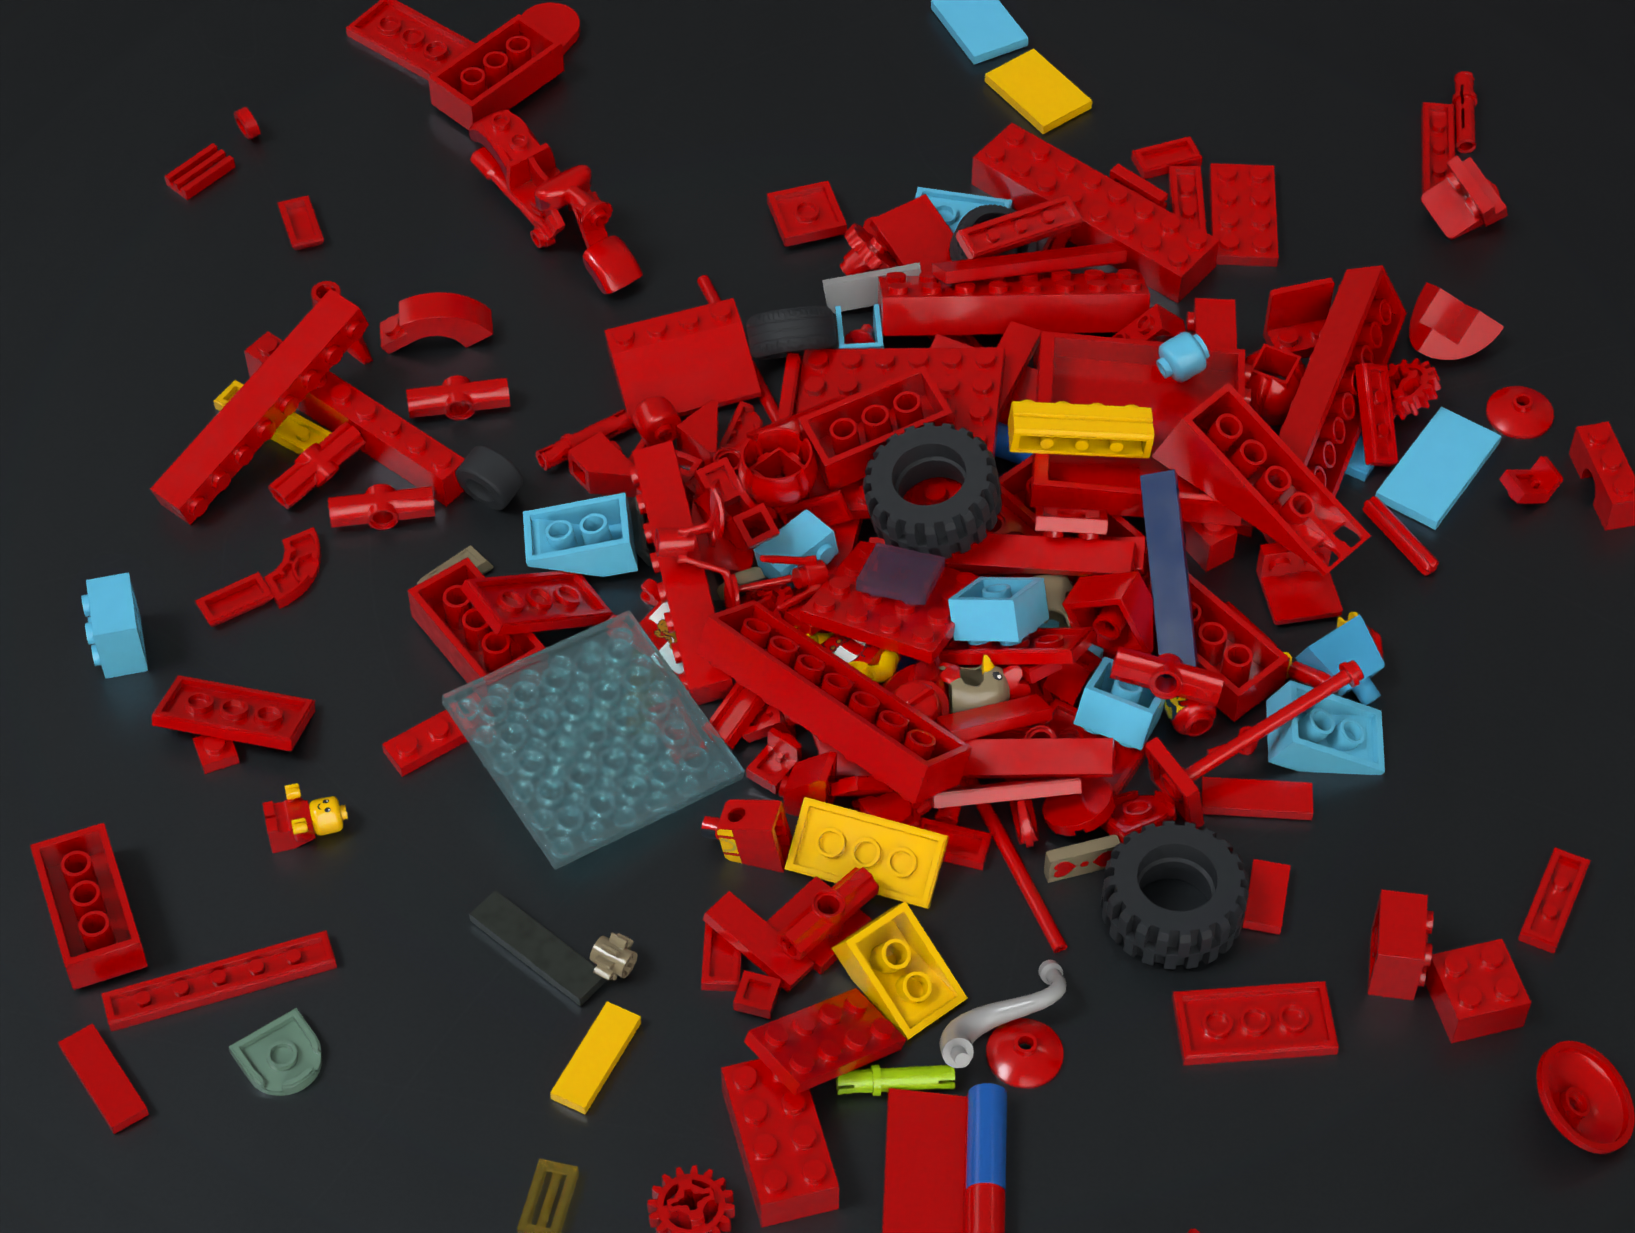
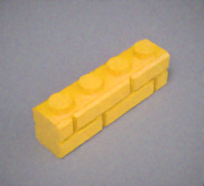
[1008,400,1154,459]

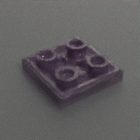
[856,543,945,605]

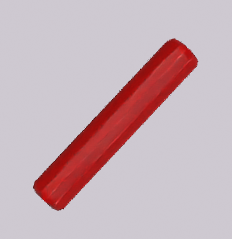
[1362,496,1439,576]

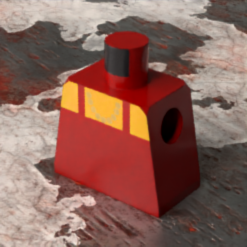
[701,799,792,873]

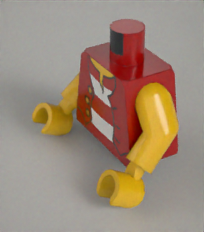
[795,627,901,685]

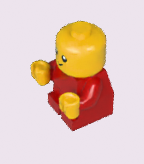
[262,783,348,853]

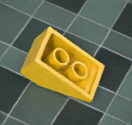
[832,901,968,1040]

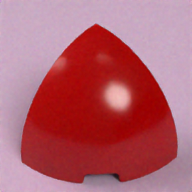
[1409,282,1504,360]

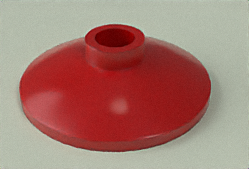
[1486,386,1554,439]
[986,1018,1064,1089]

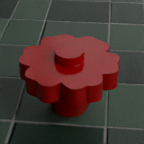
[840,223,898,276]

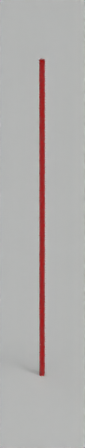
[697,275,1068,953]

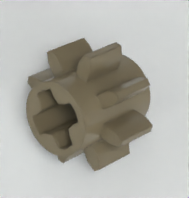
[590,933,638,981]

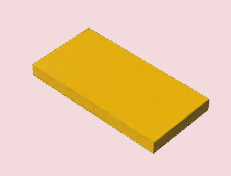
[784,797,949,909]

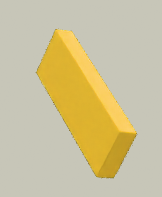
[550,1002,641,1115]

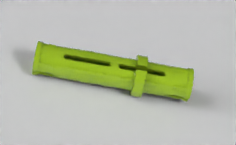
[836,1064,955,1096]

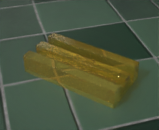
[517,1159,579,1233]

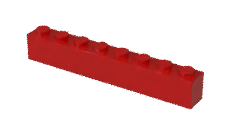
[150,289,369,525]
[244,331,465,507]
[629,441,734,706]

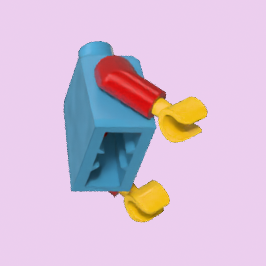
[1283,612,1384,705]

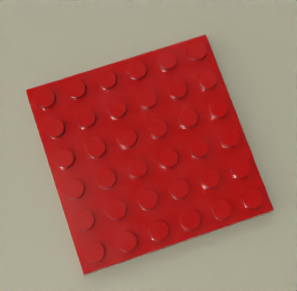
[785,347,1006,519]

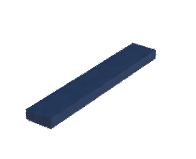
[1140,469,1199,678]

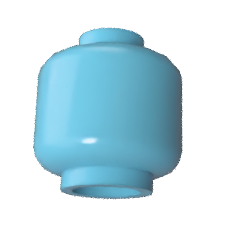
[1156,331,1210,383]

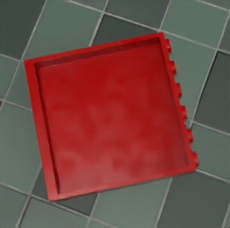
[1030,331,1251,526]

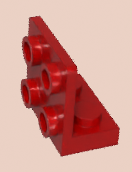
[1263,278,1335,358]
[1256,542,1343,625]

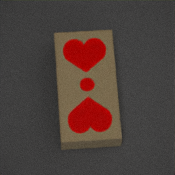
[1044,834,1120,883]

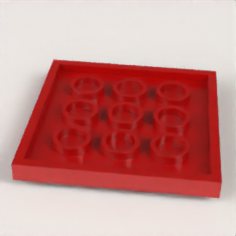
[800,541,979,664]

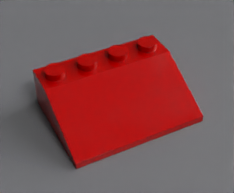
[604,298,762,429]

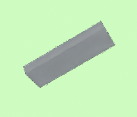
[822,262,921,313]

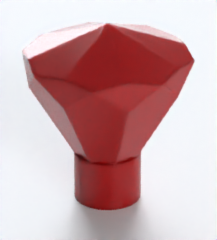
[844,324,875,344]

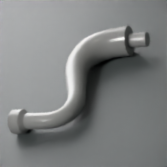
[939,960,1067,1068]

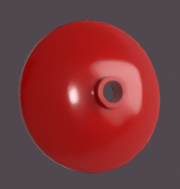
[1537,1041,1635,1154]

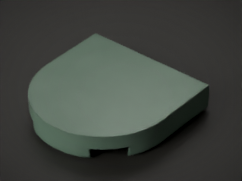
[229,1008,323,1096]

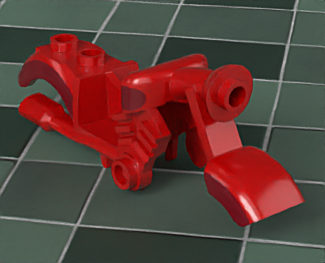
[469,109,643,294]

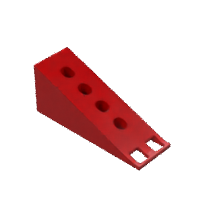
[1151,382,1371,576]

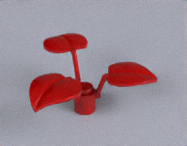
[655,479,740,609]

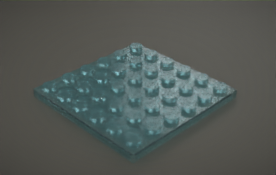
[442,610,745,870]

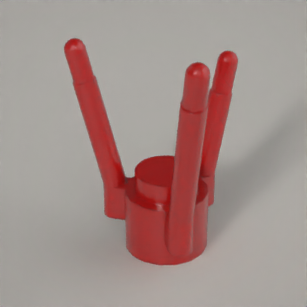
[738,555,829,612]

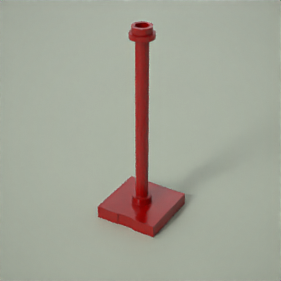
[1145,660,1364,829]

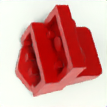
[1421,155,1508,240]

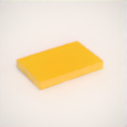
[985,48,1092,134]

